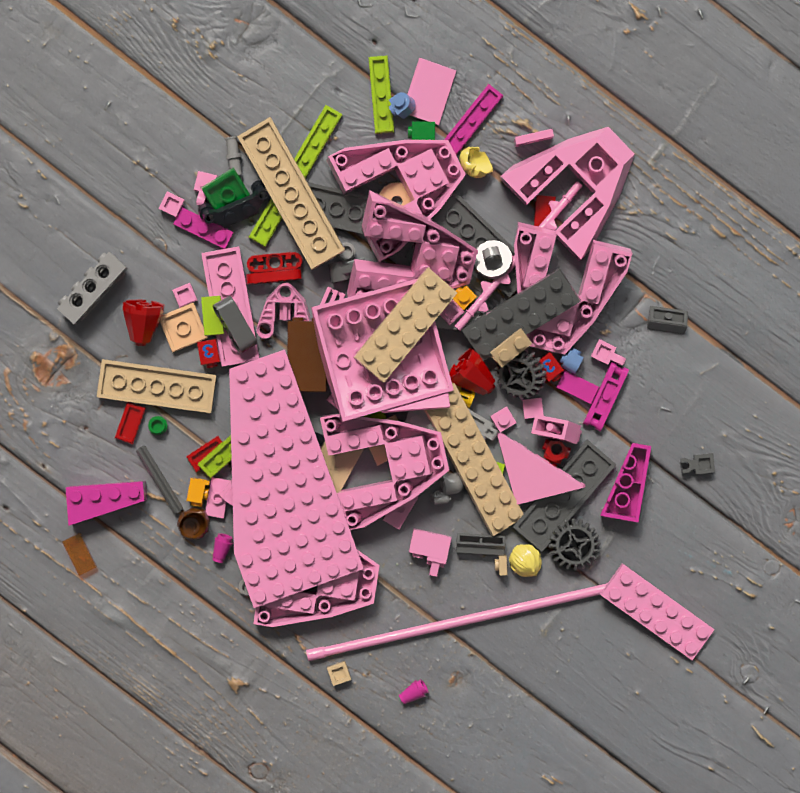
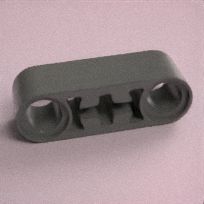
[212,295,258,354]

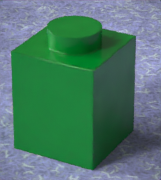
[408,121,435,140]

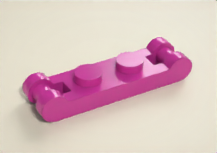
[583,361,629,431]

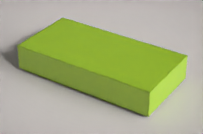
[201,296,224,336]

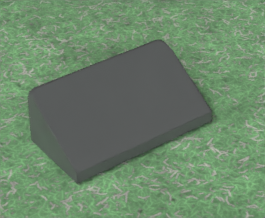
[647,306,688,334]

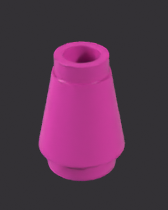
[212,533,233,563]
[399,679,429,704]

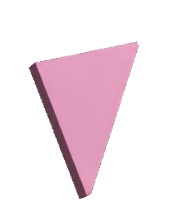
[497,432,585,505]

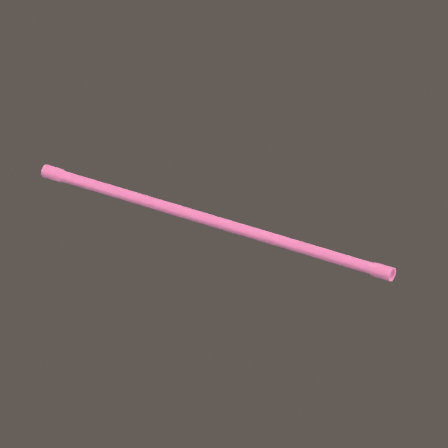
[306,582,608,661]

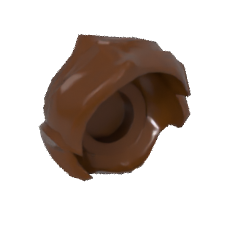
[177,508,210,540]

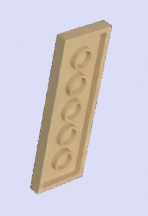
[353,267,457,383]
[97,359,217,413]

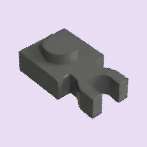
[680,453,715,474]

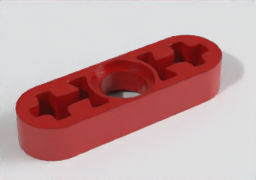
[247,252,303,273]
[246,269,302,284]

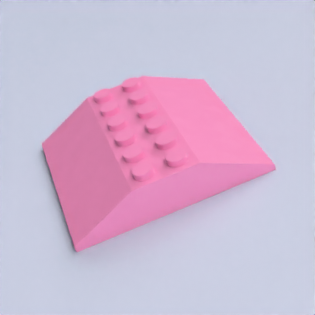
[311,279,454,422]

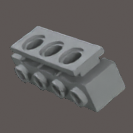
[57,252,129,325]

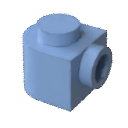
[389,92,416,119]
[559,347,584,374]

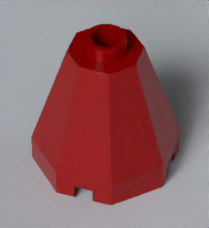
[122,299,165,346]
[449,348,495,395]

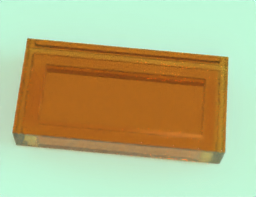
[62,533,97,576]

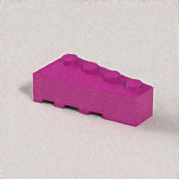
[600,443,651,522]
[66,481,147,526]

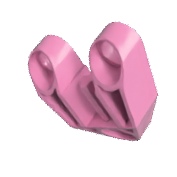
[256,283,311,338]

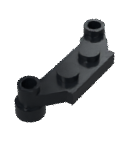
[198,180,269,228]

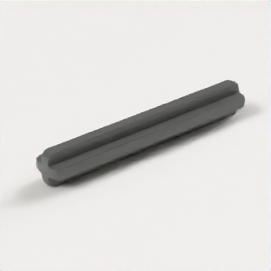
[136,446,183,514]

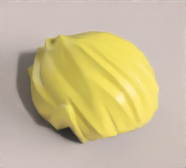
[459,146,493,178]
[509,544,542,577]

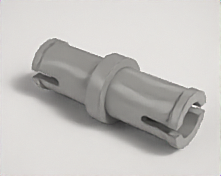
[225,136,242,175]

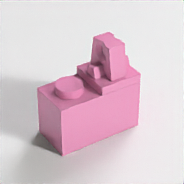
[531,415,582,444]
[409,528,451,577]

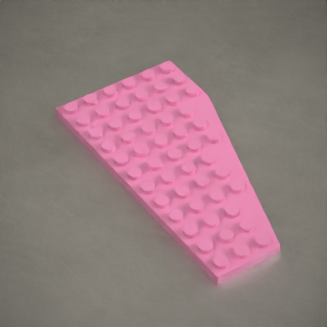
[229,349,364,608]

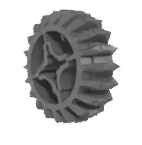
[495,349,547,400]
[548,518,600,571]

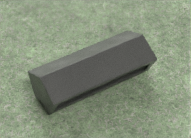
[456,533,505,555]

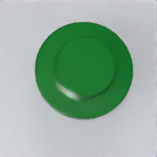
[148,416,168,435]

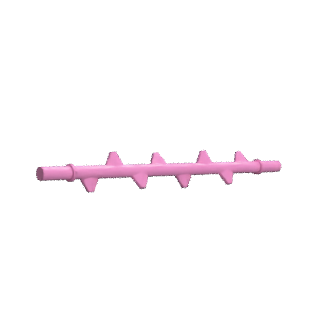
[454,181,582,331]

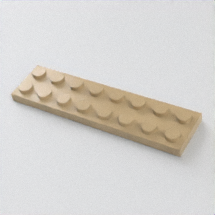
[237,117,346,270]
[424,383,523,536]

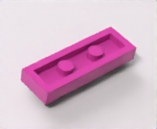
[173,207,234,249]

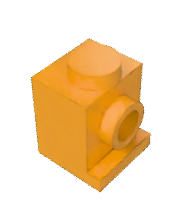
[453,286,477,310]
[187,477,211,507]

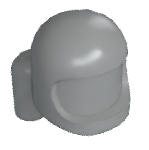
[430,472,464,505]

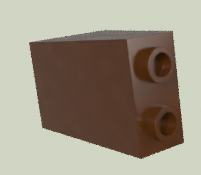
[287,317,327,392]

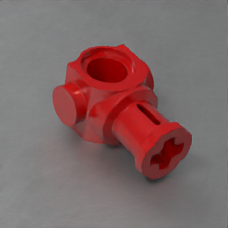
[542,439,571,467]

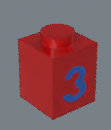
[197,339,221,368]
[539,352,564,383]

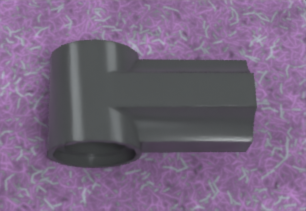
[328,258,365,283]

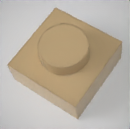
[494,554,507,575]
[327,661,351,686]

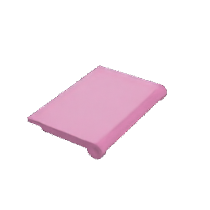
[407,58,456,125]

